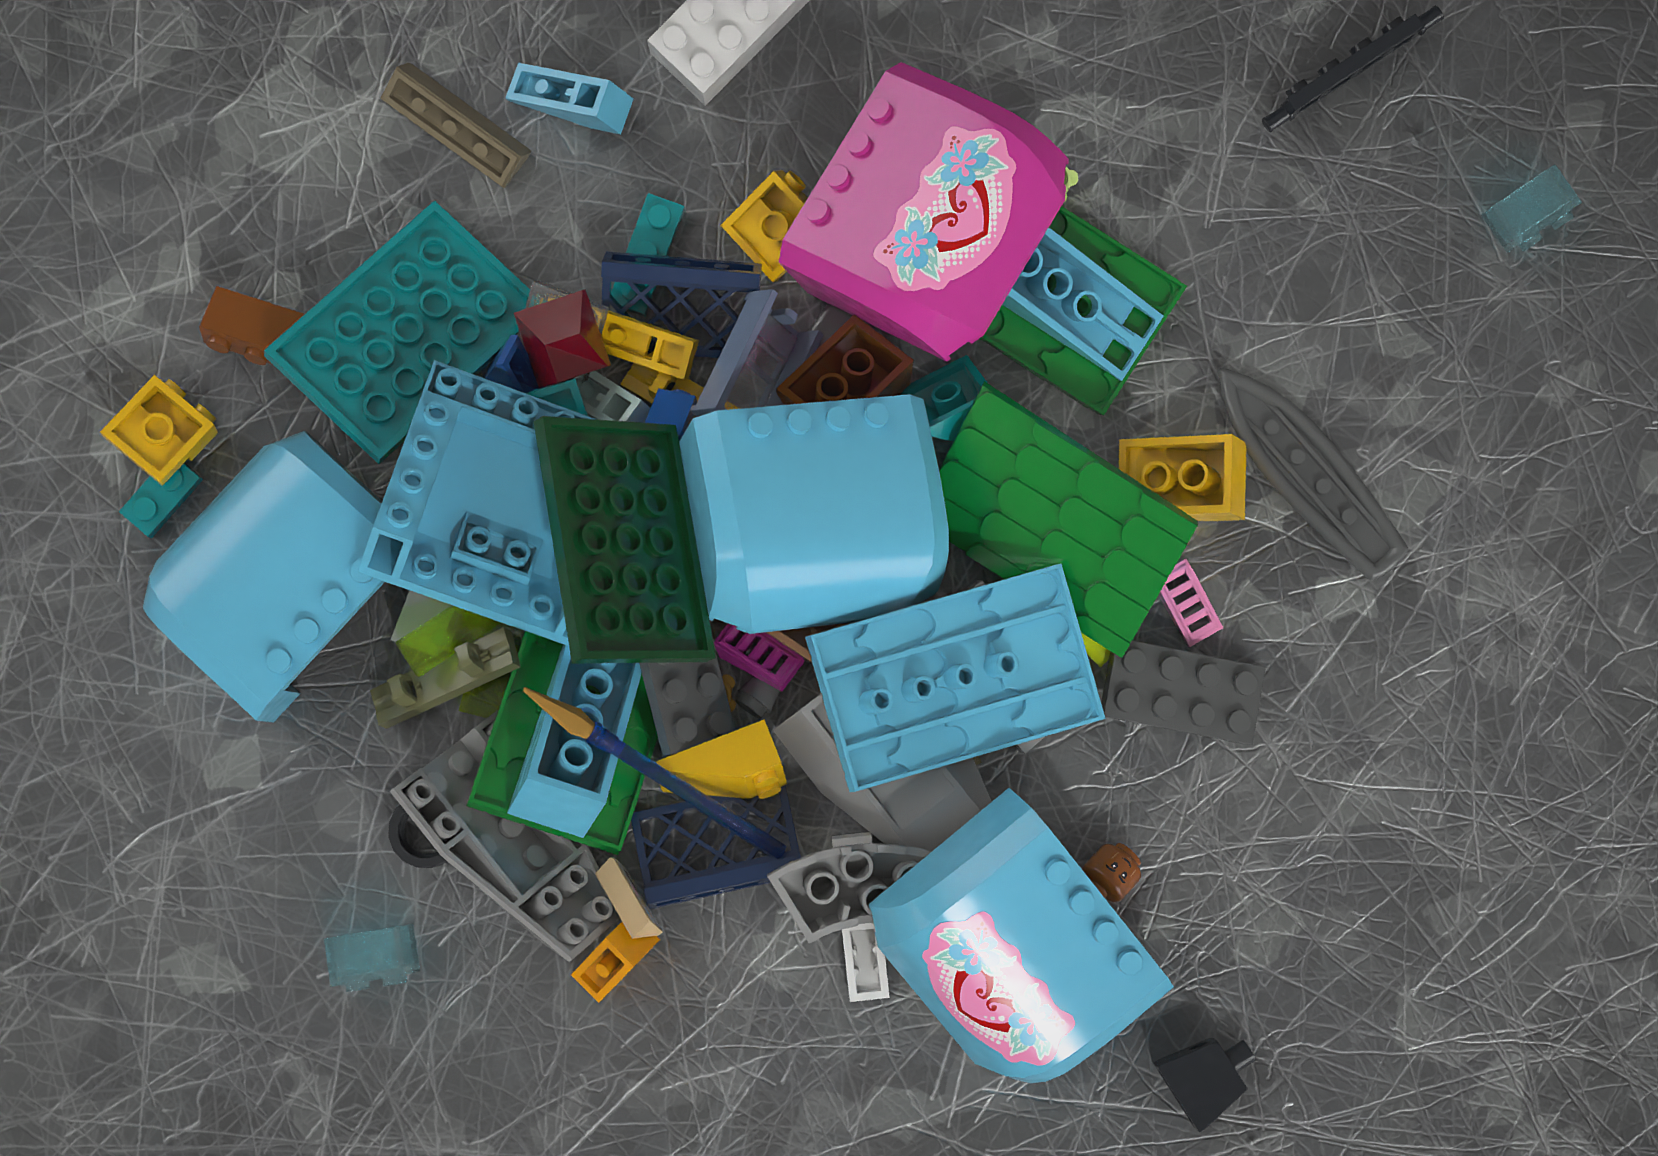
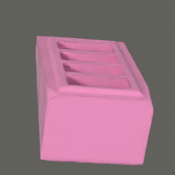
[1158,559,1223,647]

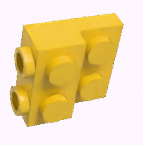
[720,170,808,282]
[100,375,218,486]

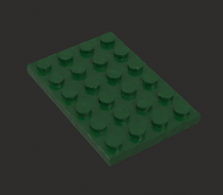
[533,416,716,664]

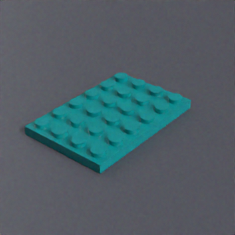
[264,200,544,464]

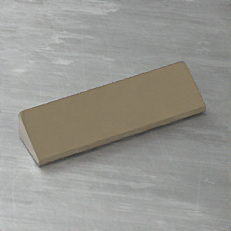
[380,63,531,188]

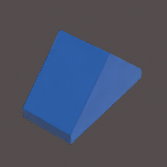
[484,335,546,393]

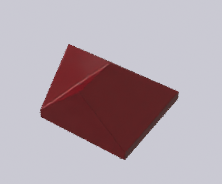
[514,289,611,388]

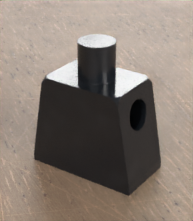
[1153,1038,1256,1133]

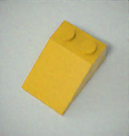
[1119,434,1246,521]
[651,720,787,799]

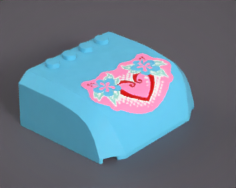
[869,788,1174,1083]

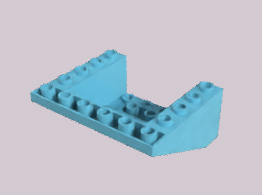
[358,360,596,646]

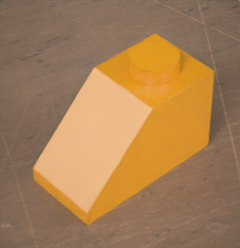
[571,922,661,1003]

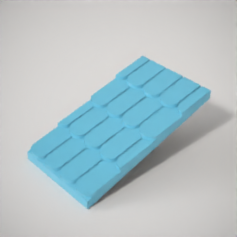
[805,563,1106,792]

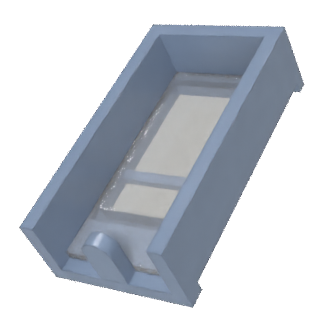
[690,289,823,417]

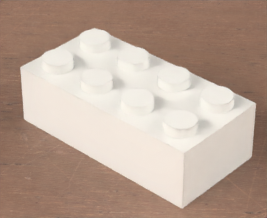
[647,0,810,106]

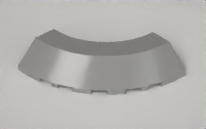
[767,843,932,944]

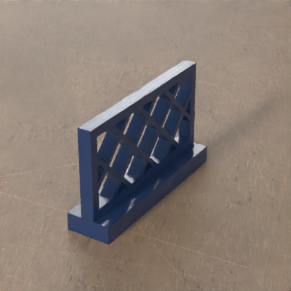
[601,251,762,361]
[631,785,801,909]

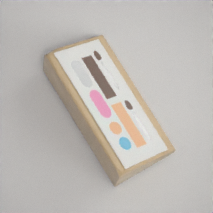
[595,857,663,939]

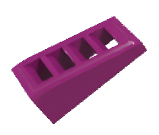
[714,623,805,692]

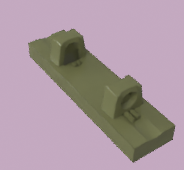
[370,627,521,729]

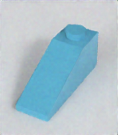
[505,63,634,135]

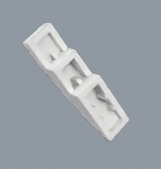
[832,832,890,1002]

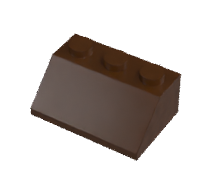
[776,314,914,405]

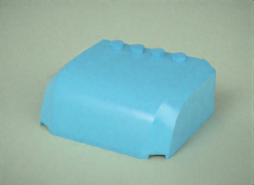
[679,394,949,634]
[143,431,385,722]

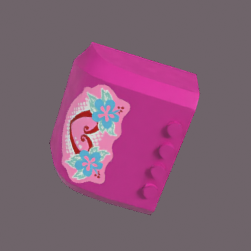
[779,62,1069,362]

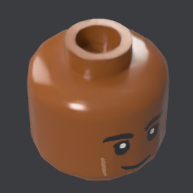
[1082,843,1141,902]

